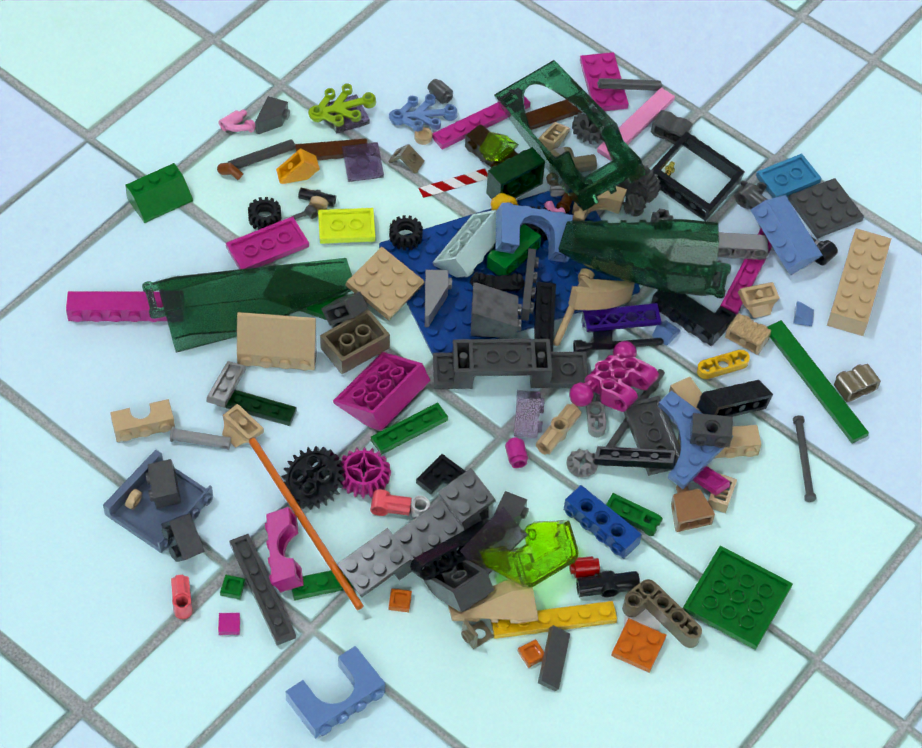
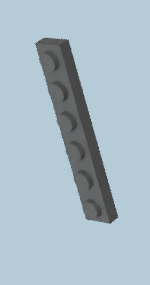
[229,534,296,646]

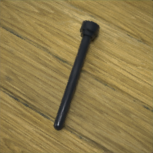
[573,338,664,352]

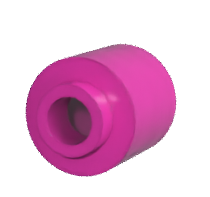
[505,437,528,468]

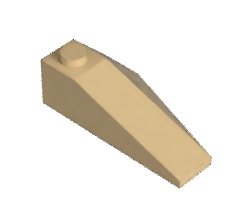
[448,576,538,623]

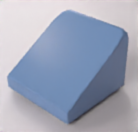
[793,301,814,326]
[652,320,681,345]

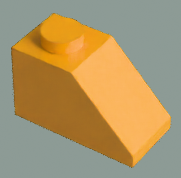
[276,148,320,184]

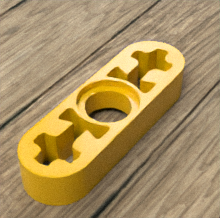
[697,350,750,379]

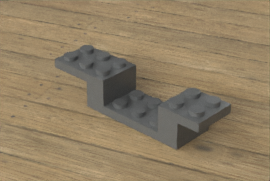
[433,339,588,389]
[337,468,496,598]

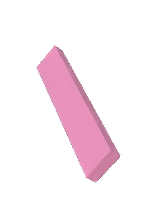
[597,88,675,161]

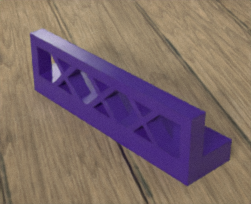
[581,303,662,332]

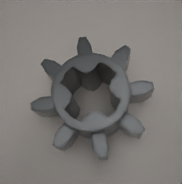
[623,194,646,217]
[650,209,673,229]

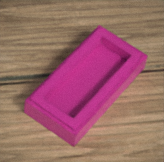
[692,466,730,496]

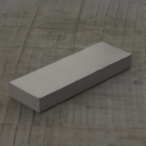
[206,361,246,407]

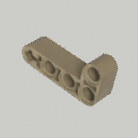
[622,579,702,648]

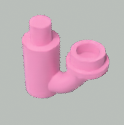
[218,109,256,133]

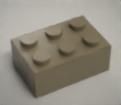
[320,309,390,374]

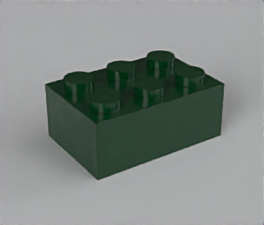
[486,147,545,199]

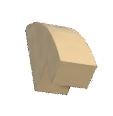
[568,278,635,310]

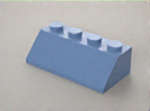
[751,195,823,275]

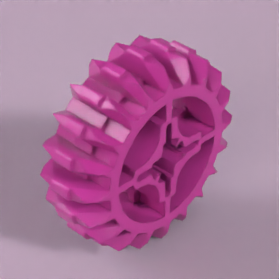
[340,446,391,499]

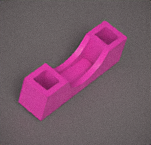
[265,507,303,592]

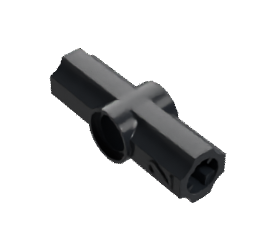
[576,571,640,598]

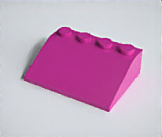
[333,352,431,431]

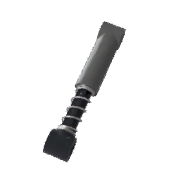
[735,183,838,266]

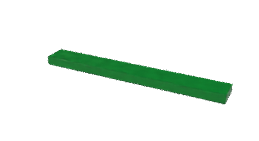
[767,320,869,444]

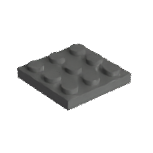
[788,178,864,239]

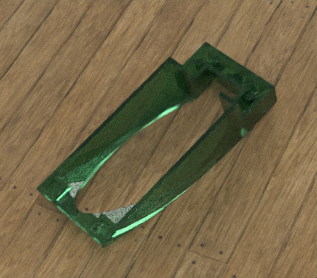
[494,60,646,211]

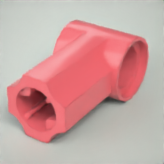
[370,489,412,516]
[171,574,193,619]

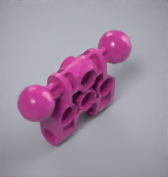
[569,341,659,412]

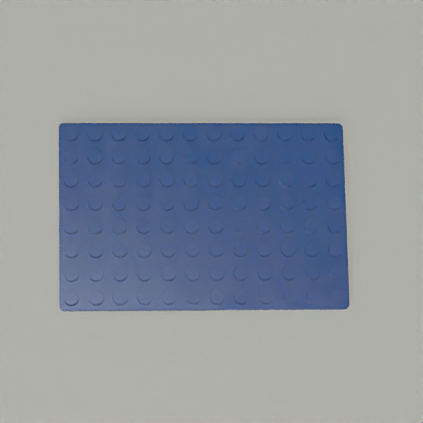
[379,182,640,356]

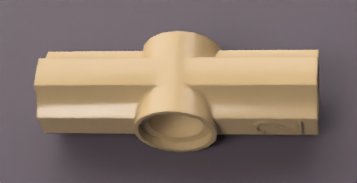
[536,403,582,455]

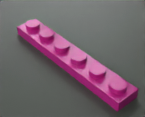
[432,91,530,149]

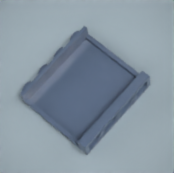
[103,450,213,553]

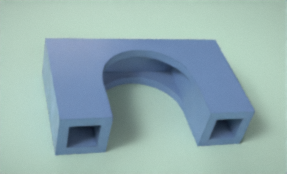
[495,202,573,263]
[285,646,385,739]

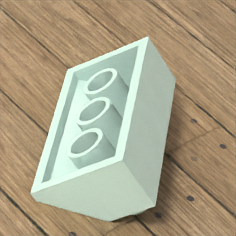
[432,210,496,278]

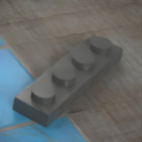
[521,249,539,321]

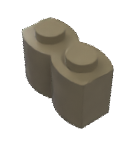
[834,364,881,402]

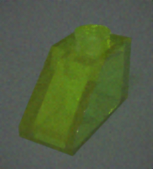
[479,132,519,162]

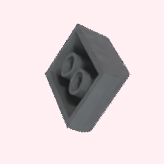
[424,559,494,612]

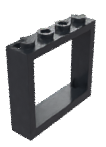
[651,131,745,221]

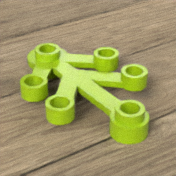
[308,83,376,127]

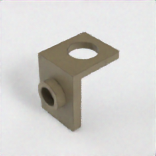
[388,144,425,174]
[461,620,494,650]

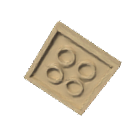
[345,247,425,320]

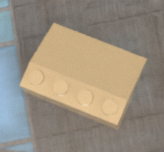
[237,312,317,371]

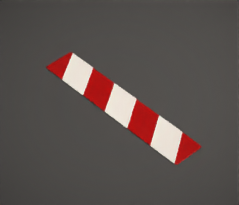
[418,168,488,198]

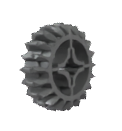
[613,159,661,204]

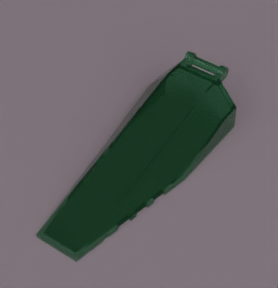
[142,258,352,353]

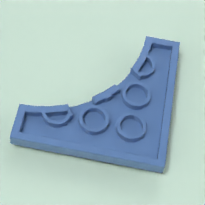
[658,391,733,489]

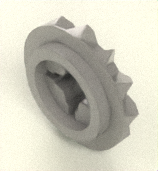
[566,448,598,478]

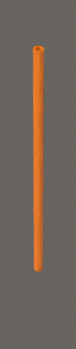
[249,438,364,610]

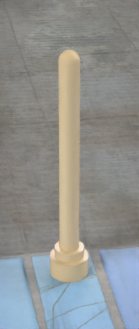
[553,268,595,346]

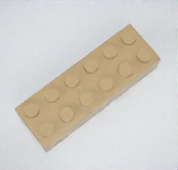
[827,228,892,336]

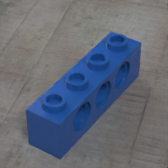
[563,485,642,559]

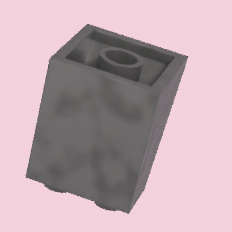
[471,283,522,338]

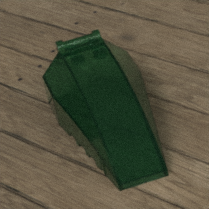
[558,219,732,298]

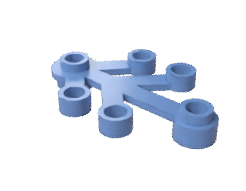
[389,94,457,131]

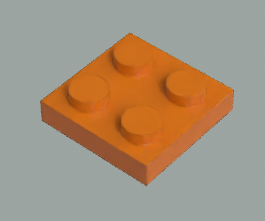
[611,618,667,673]

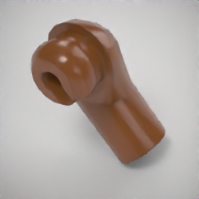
[217,163,244,180]

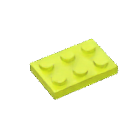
[318,208,375,244]

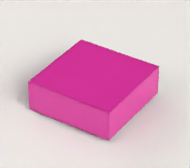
[218,613,240,635]

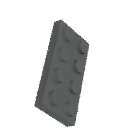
[624,396,681,476]

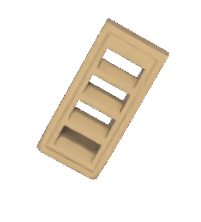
[537,122,570,152]
[708,473,737,513]

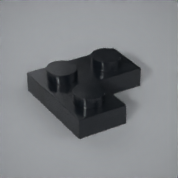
[416,454,466,494]

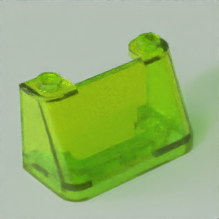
[480,520,579,587]

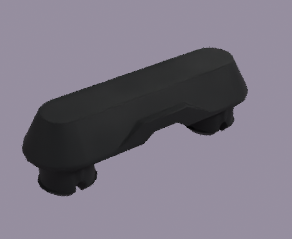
[470,272,525,291]

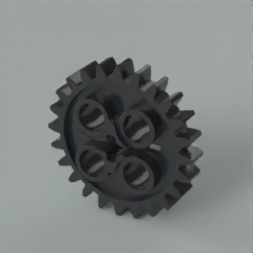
[281,446,346,510]

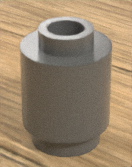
[427,79,453,104]

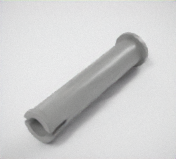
[170,426,231,450]

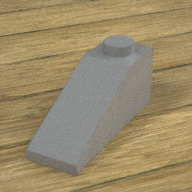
[425,270,452,327]

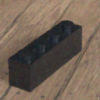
[651,282,727,346]
[697,380,773,417]

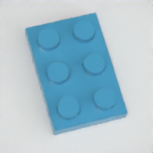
[756,153,822,198]

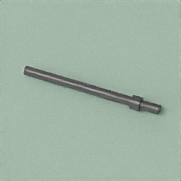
[606,369,665,447]

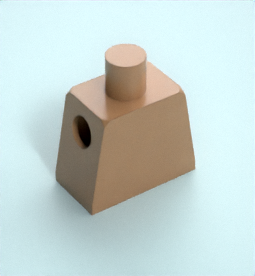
[671,485,715,532]

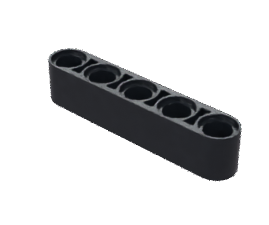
[410,518,505,580]

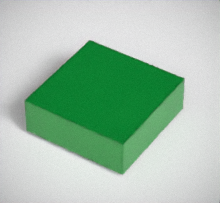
[220,574,246,600]

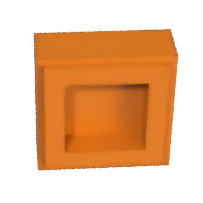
[388,588,412,612]
[518,639,544,668]

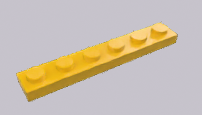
[490,601,617,639]

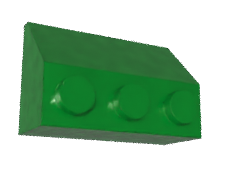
[125,163,193,223]

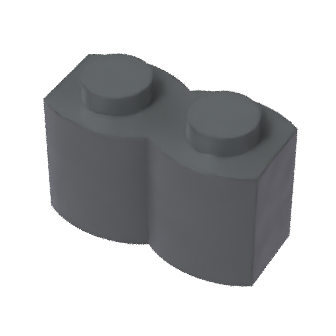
[651,110,693,144]

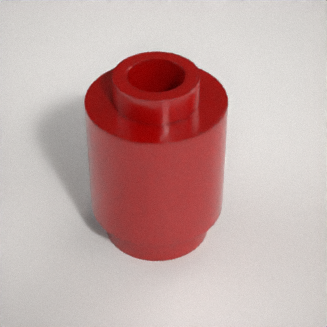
[569,556,600,578]

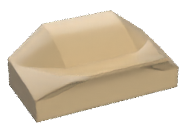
[738,282,780,318]
[222,404,264,448]

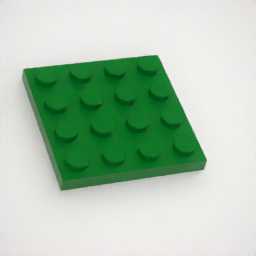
[682,546,793,650]

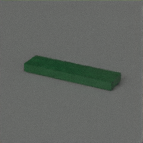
[217,390,297,426]

